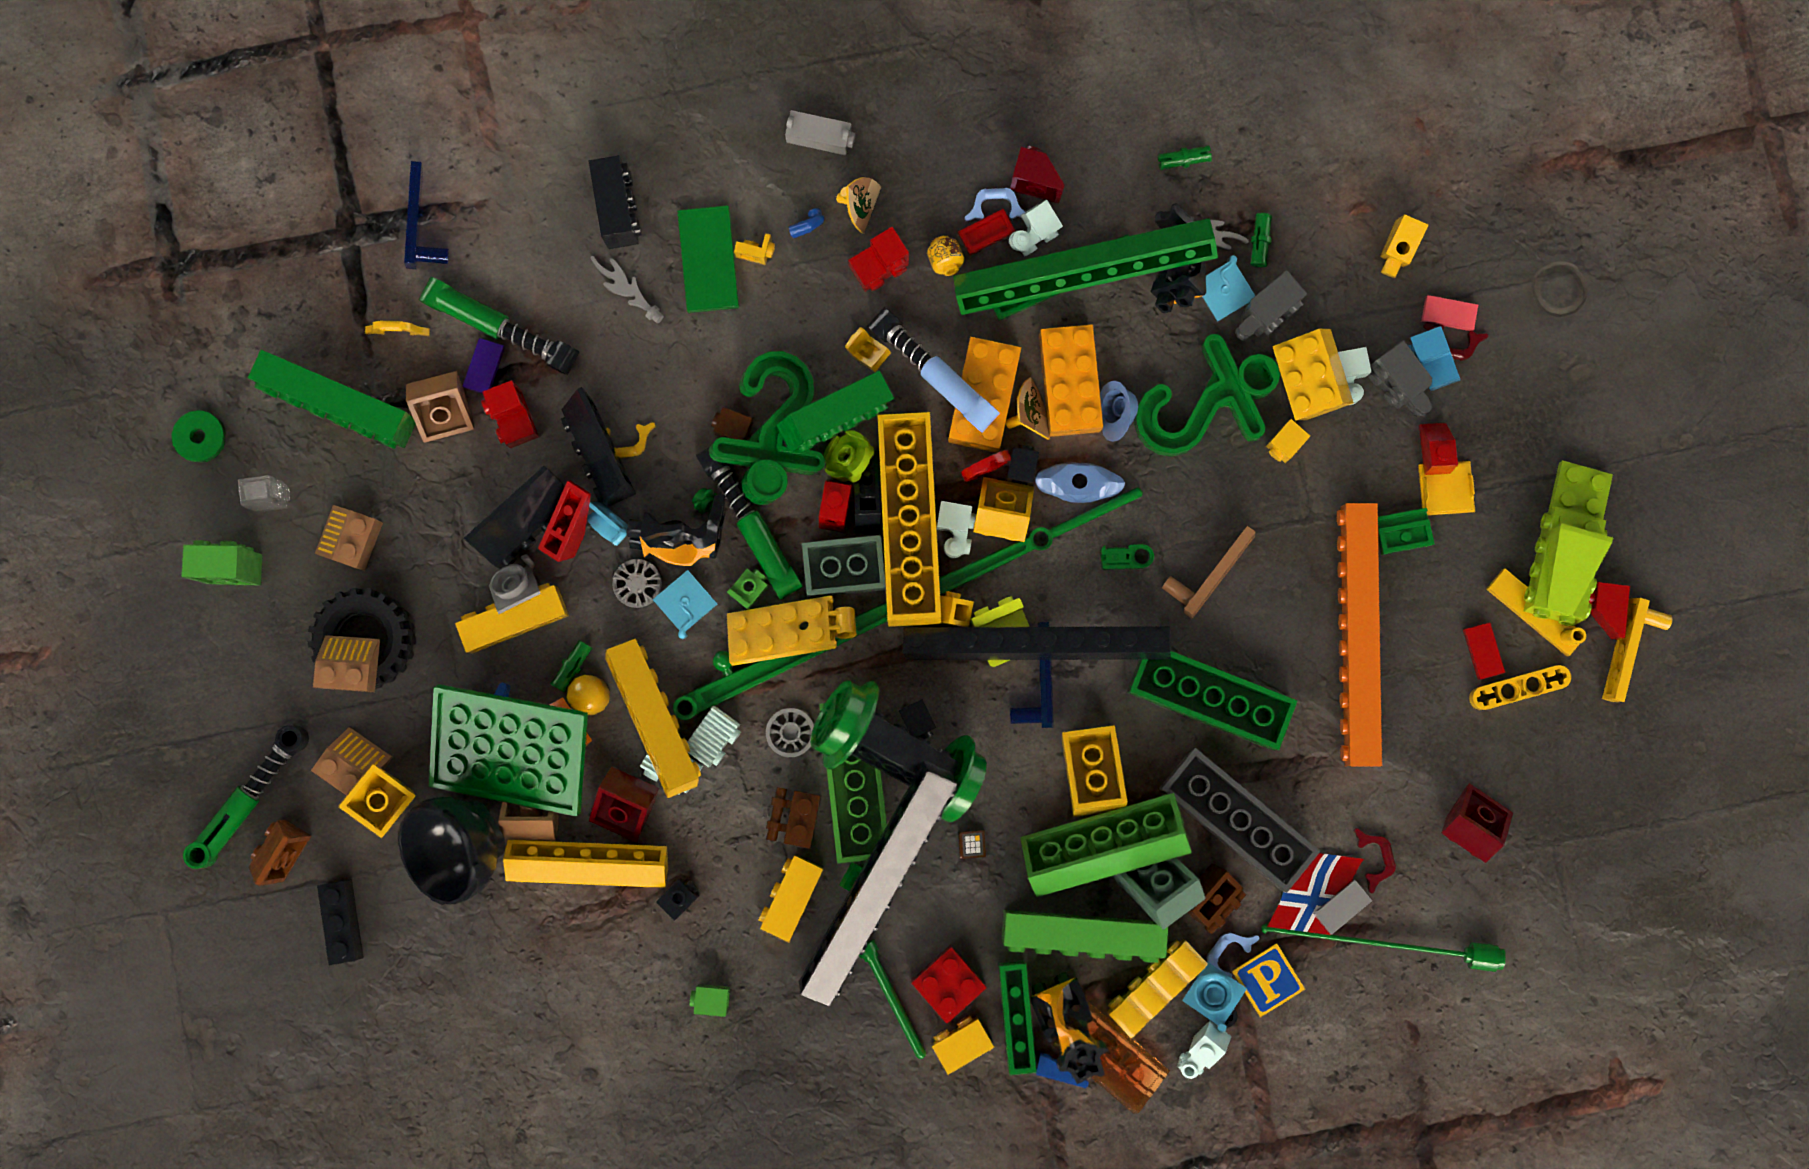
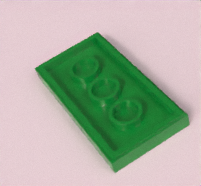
[677,205,739,313]

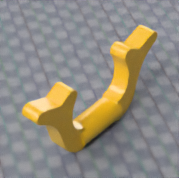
[365,320,430,336]
[606,422,656,458]

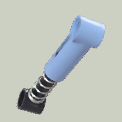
[867,307,1000,433]

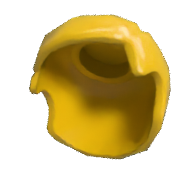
[566,674,610,715]

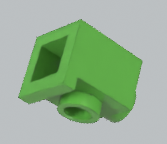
[727,569,769,610]

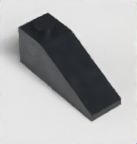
[854,451,882,533]

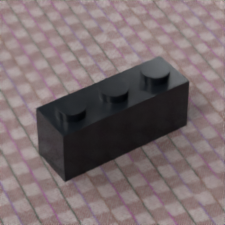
[317,879,364,966]

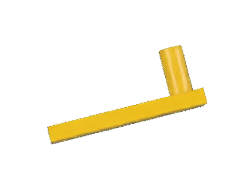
[1486,569,1586,656]
[1602,598,1672,702]

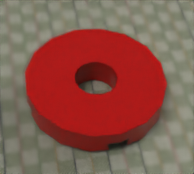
[961,450,1011,482]

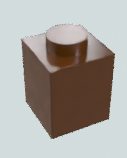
[711,407,754,441]

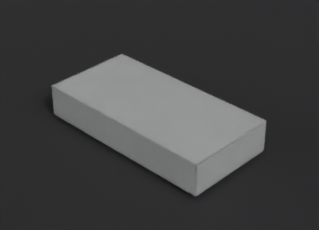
[1313,880,1372,935]

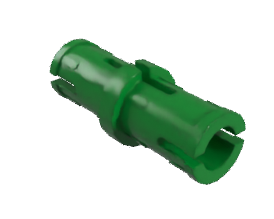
[1158,145,1212,170]
[1250,213,1272,268]
[550,639,593,692]

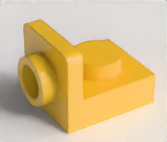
[734,233,775,265]

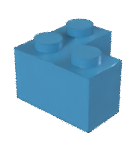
[1408,326,1461,391]

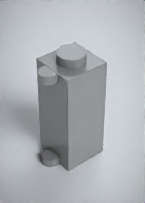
[785,110,855,155]

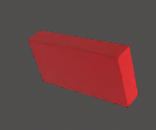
[958,208,1016,256]
[1463,622,1505,680]

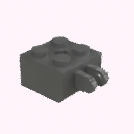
[1235,270,1307,340]
[1368,340,1433,418]

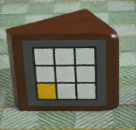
[958,830,986,859]

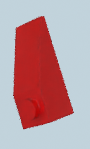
[538,480,591,562]

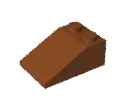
[249,820,311,886]

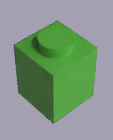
[690,984,730,1017]

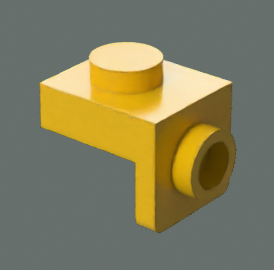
[845,327,891,372]

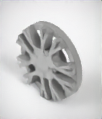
[612,559,662,608]
[766,708,814,758]

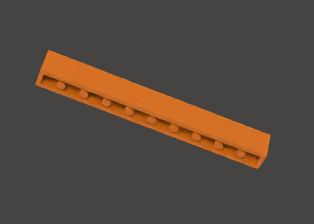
[1337,503,1382,767]

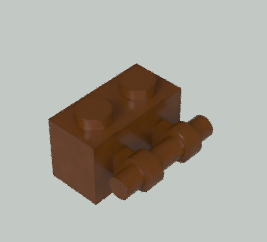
[766,787,822,849]
[1187,863,1246,935]

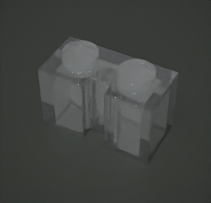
[238,475,290,512]

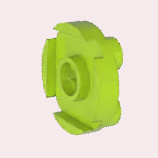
[823,430,874,482]

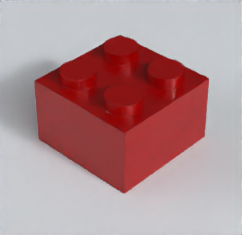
[911,944,987,1024]

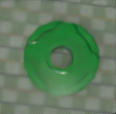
[171,410,226,462]

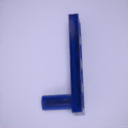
[404,161,449,269]
[1010,622,1054,728]

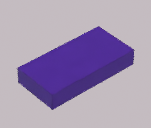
[463,338,505,394]

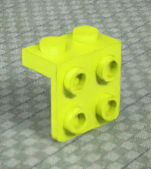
[970,596,1030,667]

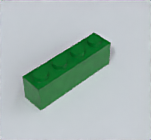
[998,961,1036,1075]

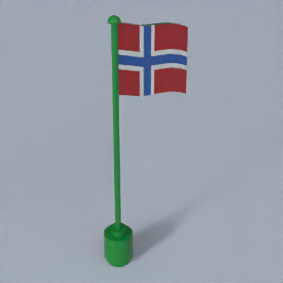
[1261,853,1506,972]

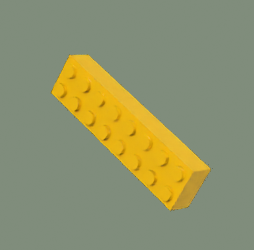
[878,412,941,627]

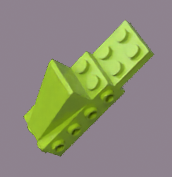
[1523,460,1613,626]

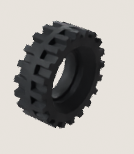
[307,588,416,689]

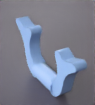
[965,188,1025,222]
[1207,932,1259,978]

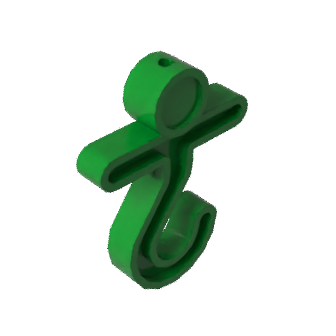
[1134,334,1280,457]
[709,351,825,505]

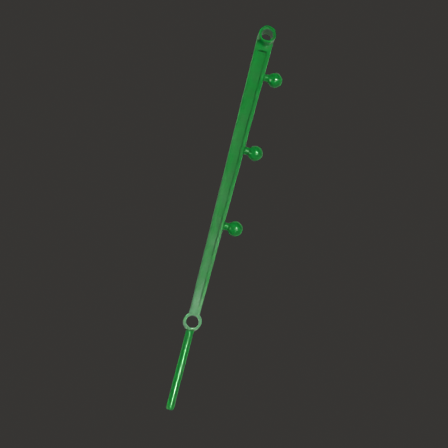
[673,487,1143,720]

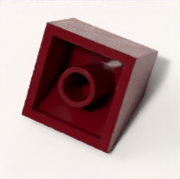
[1010,146,1064,204]
[589,766,659,843]
[1441,783,1513,863]

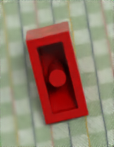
[1419,423,1458,475]
[1589,582,1630,640]

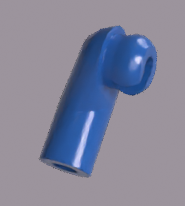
[789,208,824,238]

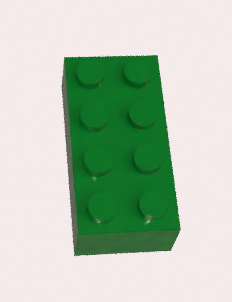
[776,370,894,453]

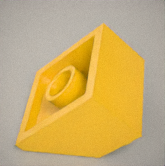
[973,477,1034,542]
[338,763,416,838]

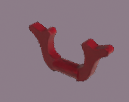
[1423,322,1488,361]
[1354,828,1396,893]

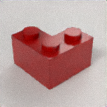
[848,226,909,292]
[481,380,539,449]

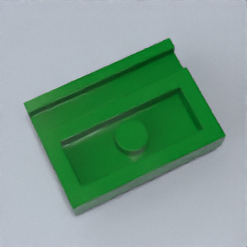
[1378,508,1435,555]

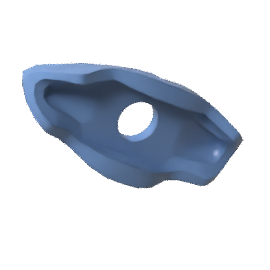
[1035,462,1125,503]

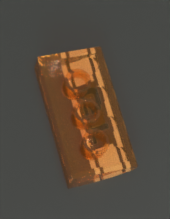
[1052,1001,1170,1114]

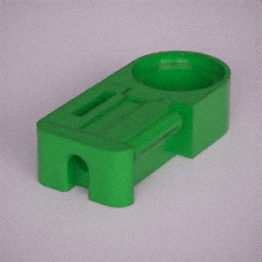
[1100,544,1154,570]

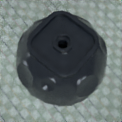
[398,797,506,905]

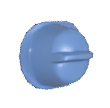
[1100,381,1138,442]

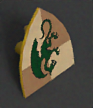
[837,177,881,234]
[1006,377,1050,440]

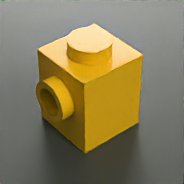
[940,591,974,627]

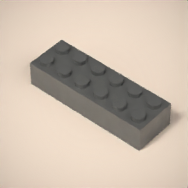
[1159,748,1320,893]

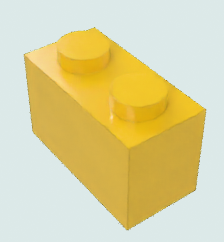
[931,1016,994,1075]

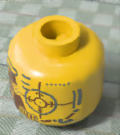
[927,236,964,276]

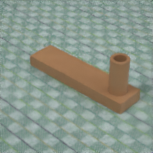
[1162,526,1256,619]

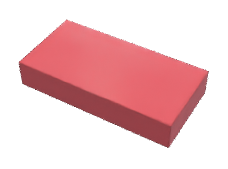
[1421,295,1478,331]

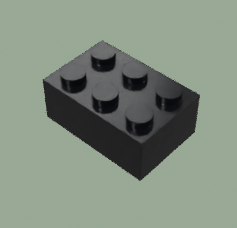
[588,155,642,250]

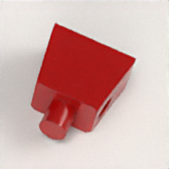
[819,480,853,533]

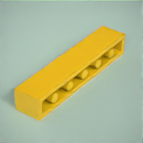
[605,638,701,798]
[503,840,668,888]

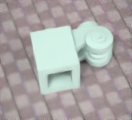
[1009,200,1063,257]
[1338,347,1371,405]
[936,501,976,558]
[1177,1020,1231,1079]

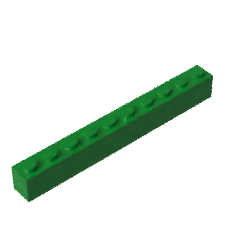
[953,218,1218,315]

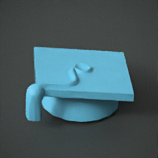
[1202,255,1255,322]
[587,502,628,546]
[653,570,718,639]
[1182,962,1247,1032]

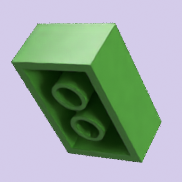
[182,540,262,586]

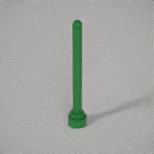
[859,939,926,1059]

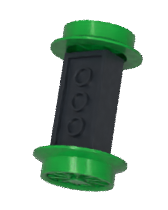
[810,681,987,822]

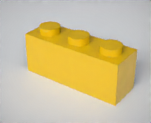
[758,854,824,942]

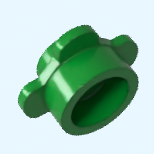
[692,488,717,514]

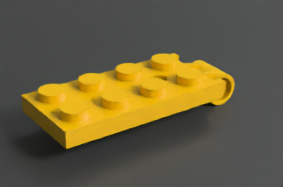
[727,595,857,666]

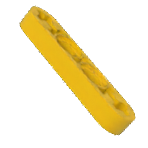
[1469,665,1571,710]

